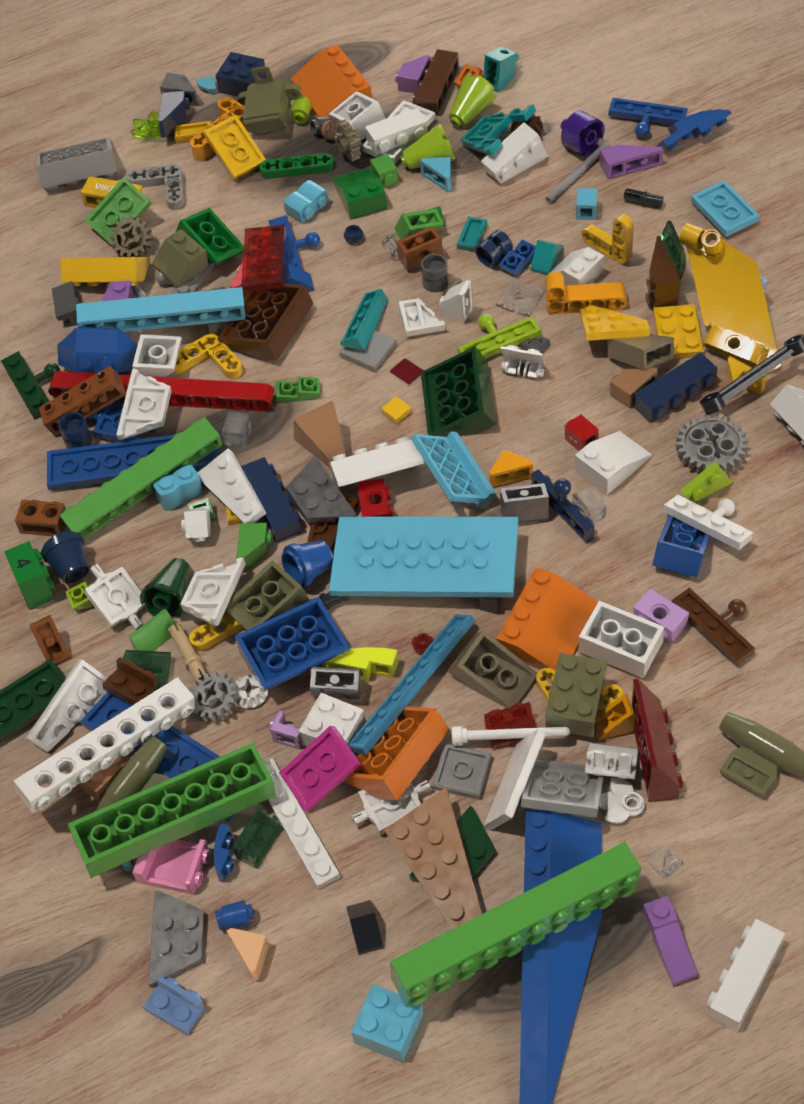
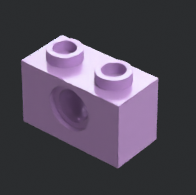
[633,589,689,644]

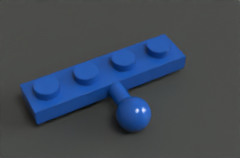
[608,98,688,138]
[268,215,320,270]

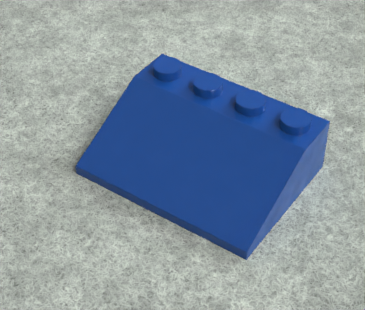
[235,597,350,691]

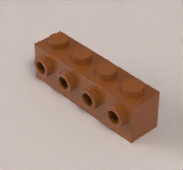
[39,366,127,437]

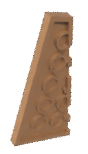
[384,787,483,929]

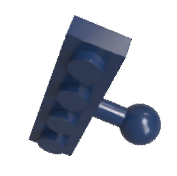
[531,469,595,544]

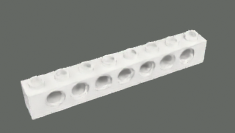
[14,677,195,814]

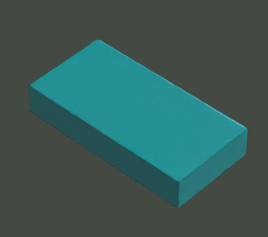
[457,216,487,252]

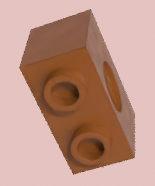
[397,226,443,271]

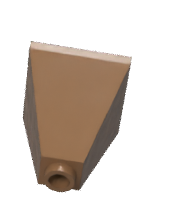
[294,401,346,468]

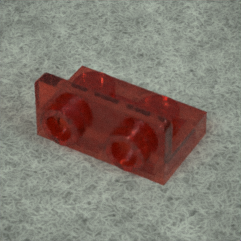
[484,702,537,750]

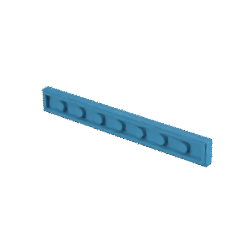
[348,614,475,755]

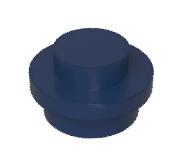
[344,225,364,243]

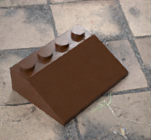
[217,282,314,361]

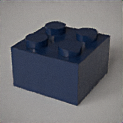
[215,52,267,97]

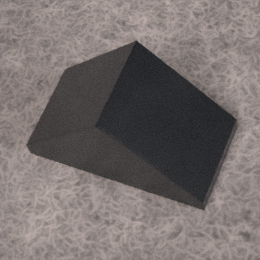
[346,900,383,955]

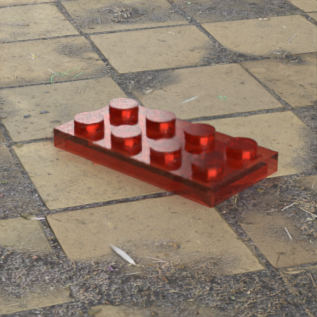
[241,225,286,292]

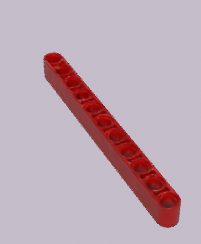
[48,371,275,412]

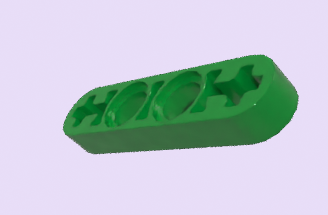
[259,153,334,179]

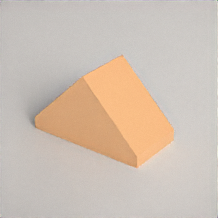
[227,928,269,982]

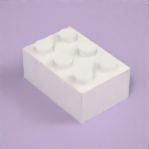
[578,601,664,679]

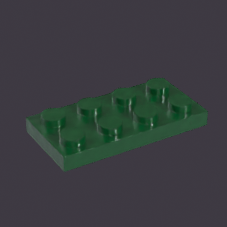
[0,659,66,743]

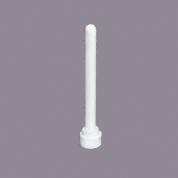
[452,726,570,746]

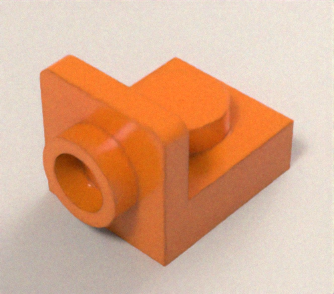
[454,64,483,87]

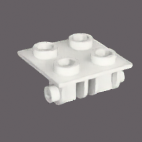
[500,345,547,379]
[585,743,638,779]

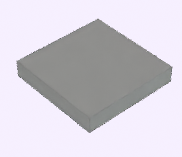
[339,330,397,372]
[432,743,492,800]

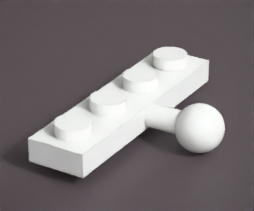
[664,495,753,550]

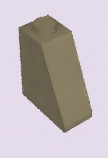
[607,334,674,370]

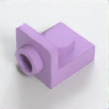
[269,710,302,749]

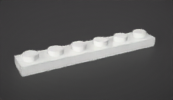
[264,758,340,890]

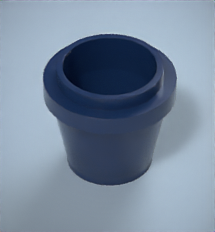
[40,531,90,583]

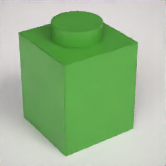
[370,154,398,188]

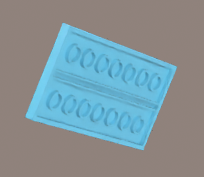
[329,517,519,597]

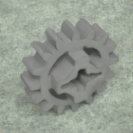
[191,671,241,723]

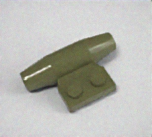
[719,712,804,799]
[96,736,170,811]

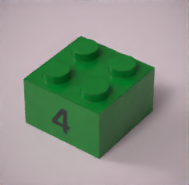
[4,541,55,610]

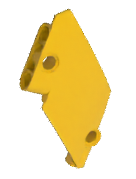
[680,223,781,373]

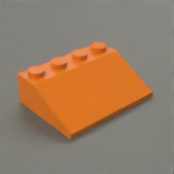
[290,44,372,117]
[496,567,598,671]
[343,707,449,801]

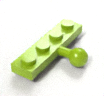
[458,314,542,358]

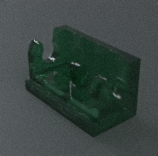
[232,806,283,869]

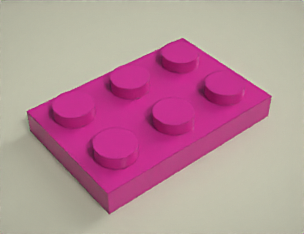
[279,726,361,811]

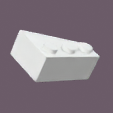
[481,123,548,184]

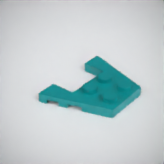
[460,104,536,156]

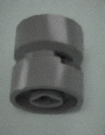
[421,254,448,292]

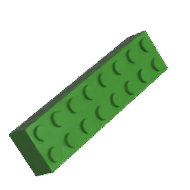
[68,743,276,878]

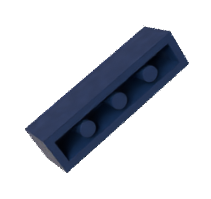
[634,352,718,423]
[241,457,302,543]

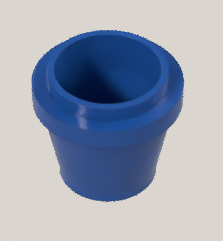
[281,540,333,588]

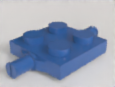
[87,401,156,442]

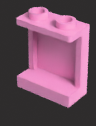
[132,839,211,895]

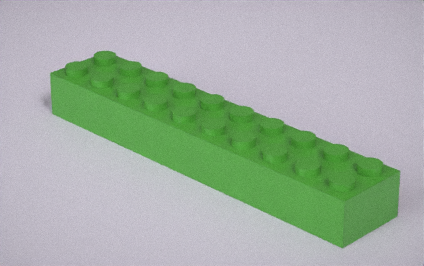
[390,842,642,1007]

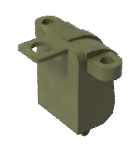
[237,66,301,134]

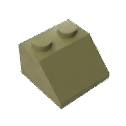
[152,229,209,288]

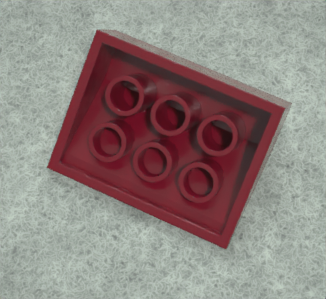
[631,679,683,802]

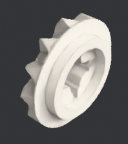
[235,673,268,708]

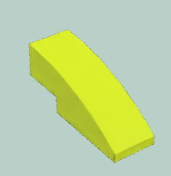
[322,647,399,681]

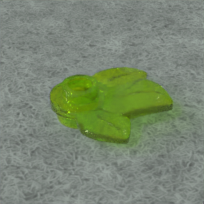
[130,111,161,137]

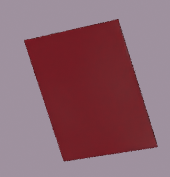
[389,358,424,385]

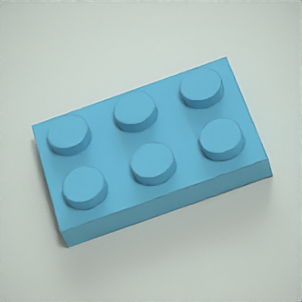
[691,180,760,237]

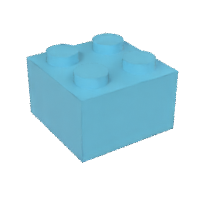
[351,984,424,1063]

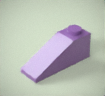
[599,144,663,179]

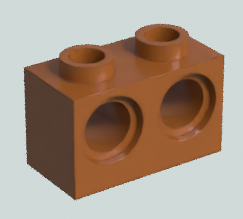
[15,499,66,536]

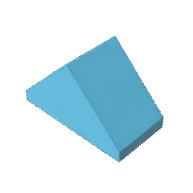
[420,157,451,193]

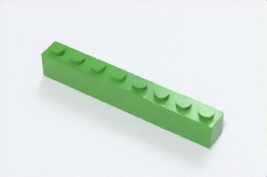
[60,417,222,539]

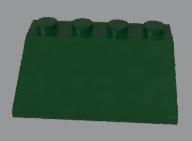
[421,346,497,437]

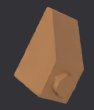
[610,368,658,408]

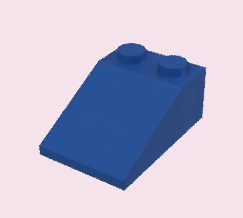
[652,515,710,577]

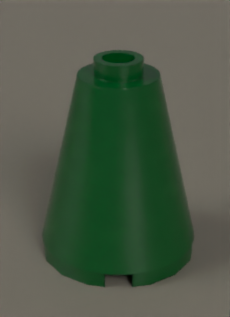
[140,558,191,618]

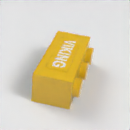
[80,176,145,208]

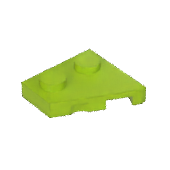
[680,461,733,503]

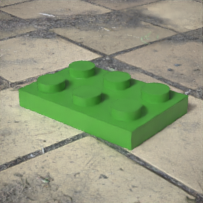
[85,177,152,244]

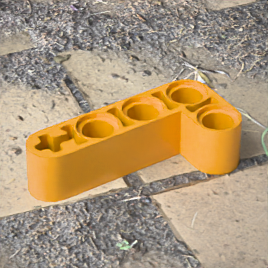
[190,97,247,161]
[545,272,627,314]

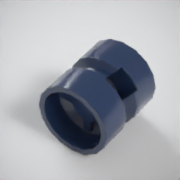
[475,230,513,267]
[58,412,92,449]

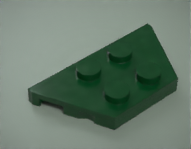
[409,806,495,882]

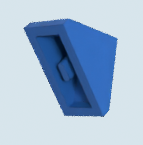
[271,263,314,292]

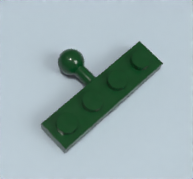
[1,351,60,419]

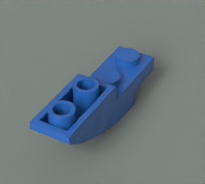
[656,109,731,151]

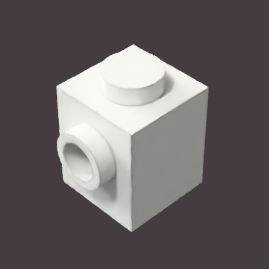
[181,508,211,542]

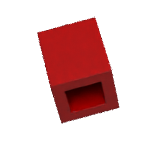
[565,414,599,451]

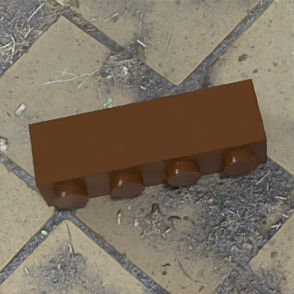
[413,49,459,116]

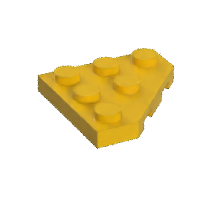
[580,306,650,341]

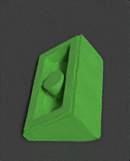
[129,609,178,658]

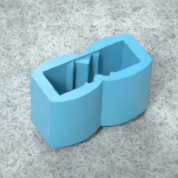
[283,180,329,223]
[153,465,203,511]

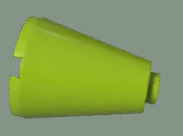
[449,73,497,127]
[400,124,456,170]

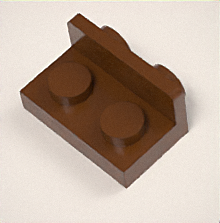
[102,657,158,705]

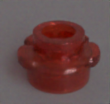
[411,633,434,655]

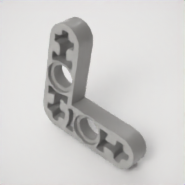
[126,164,184,210]

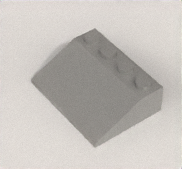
[36,137,118,190]

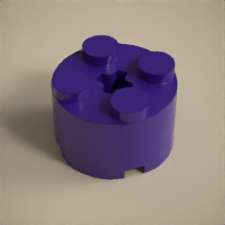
[560,110,605,156]

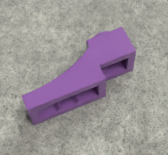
[643,896,699,987]

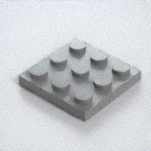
[521,759,604,817]

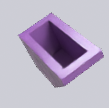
[395,55,430,94]

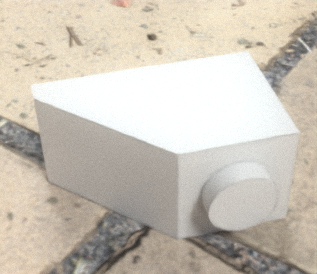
[439,280,472,323]

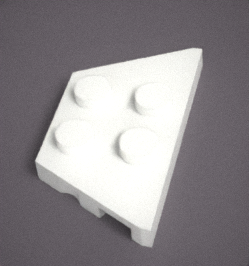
[116,369,171,440]
[180,558,246,626]

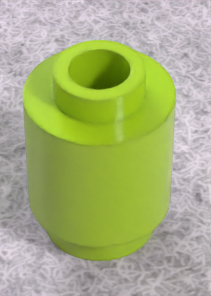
[290,96,312,124]

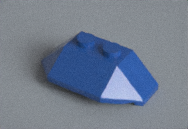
[57,327,138,373]

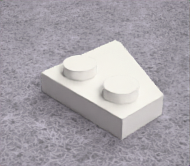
[399,298,446,337]

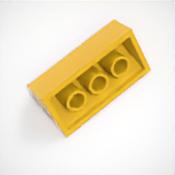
[60,257,150,286]

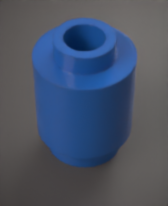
[215,900,255,931]

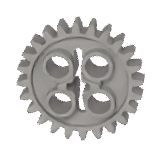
[676,414,748,474]

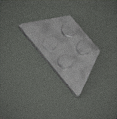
[286,456,356,523]
[148,891,205,988]

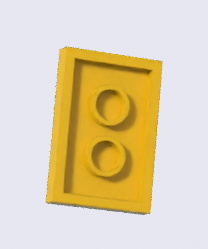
[203,115,266,180]
[653,304,704,360]

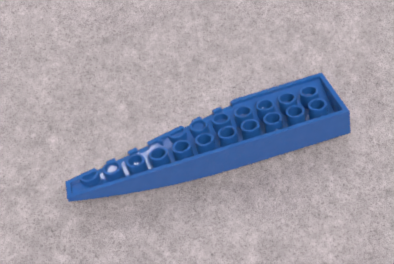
[519,810,602,1104]

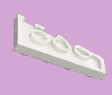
[198,449,266,523]
[26,659,107,752]

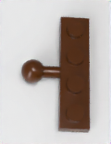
[672,587,755,666]

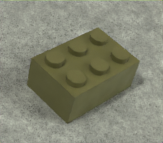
[546,653,607,738]

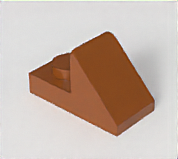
[29,615,71,664]

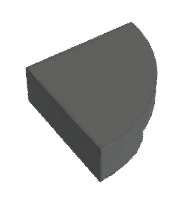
[521,337,550,354]

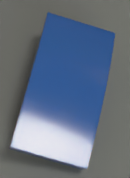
[498,239,536,276]
[214,823,235,883]

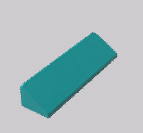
[340,289,388,350]

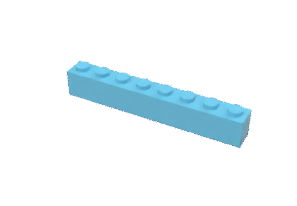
[76,287,246,332]

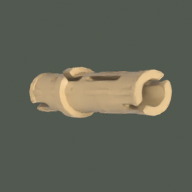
[168,623,209,685]

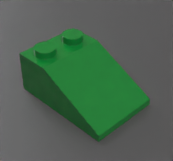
[333,168,387,220]
[176,207,247,265]

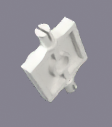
[84,564,146,630]
[351,780,431,835]

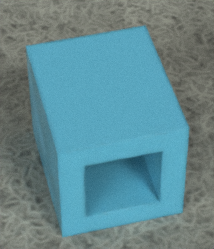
[576,188,597,220]

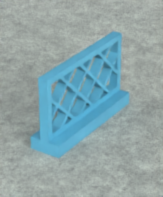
[411,432,497,509]

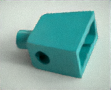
[483,47,519,92]

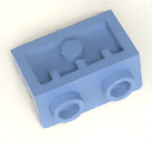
[143,975,205,1036]

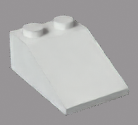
[575,431,652,495]

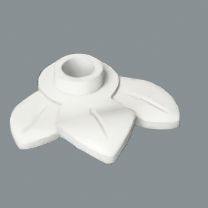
[599,777,644,824]

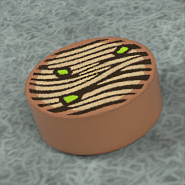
[321,120,337,140]

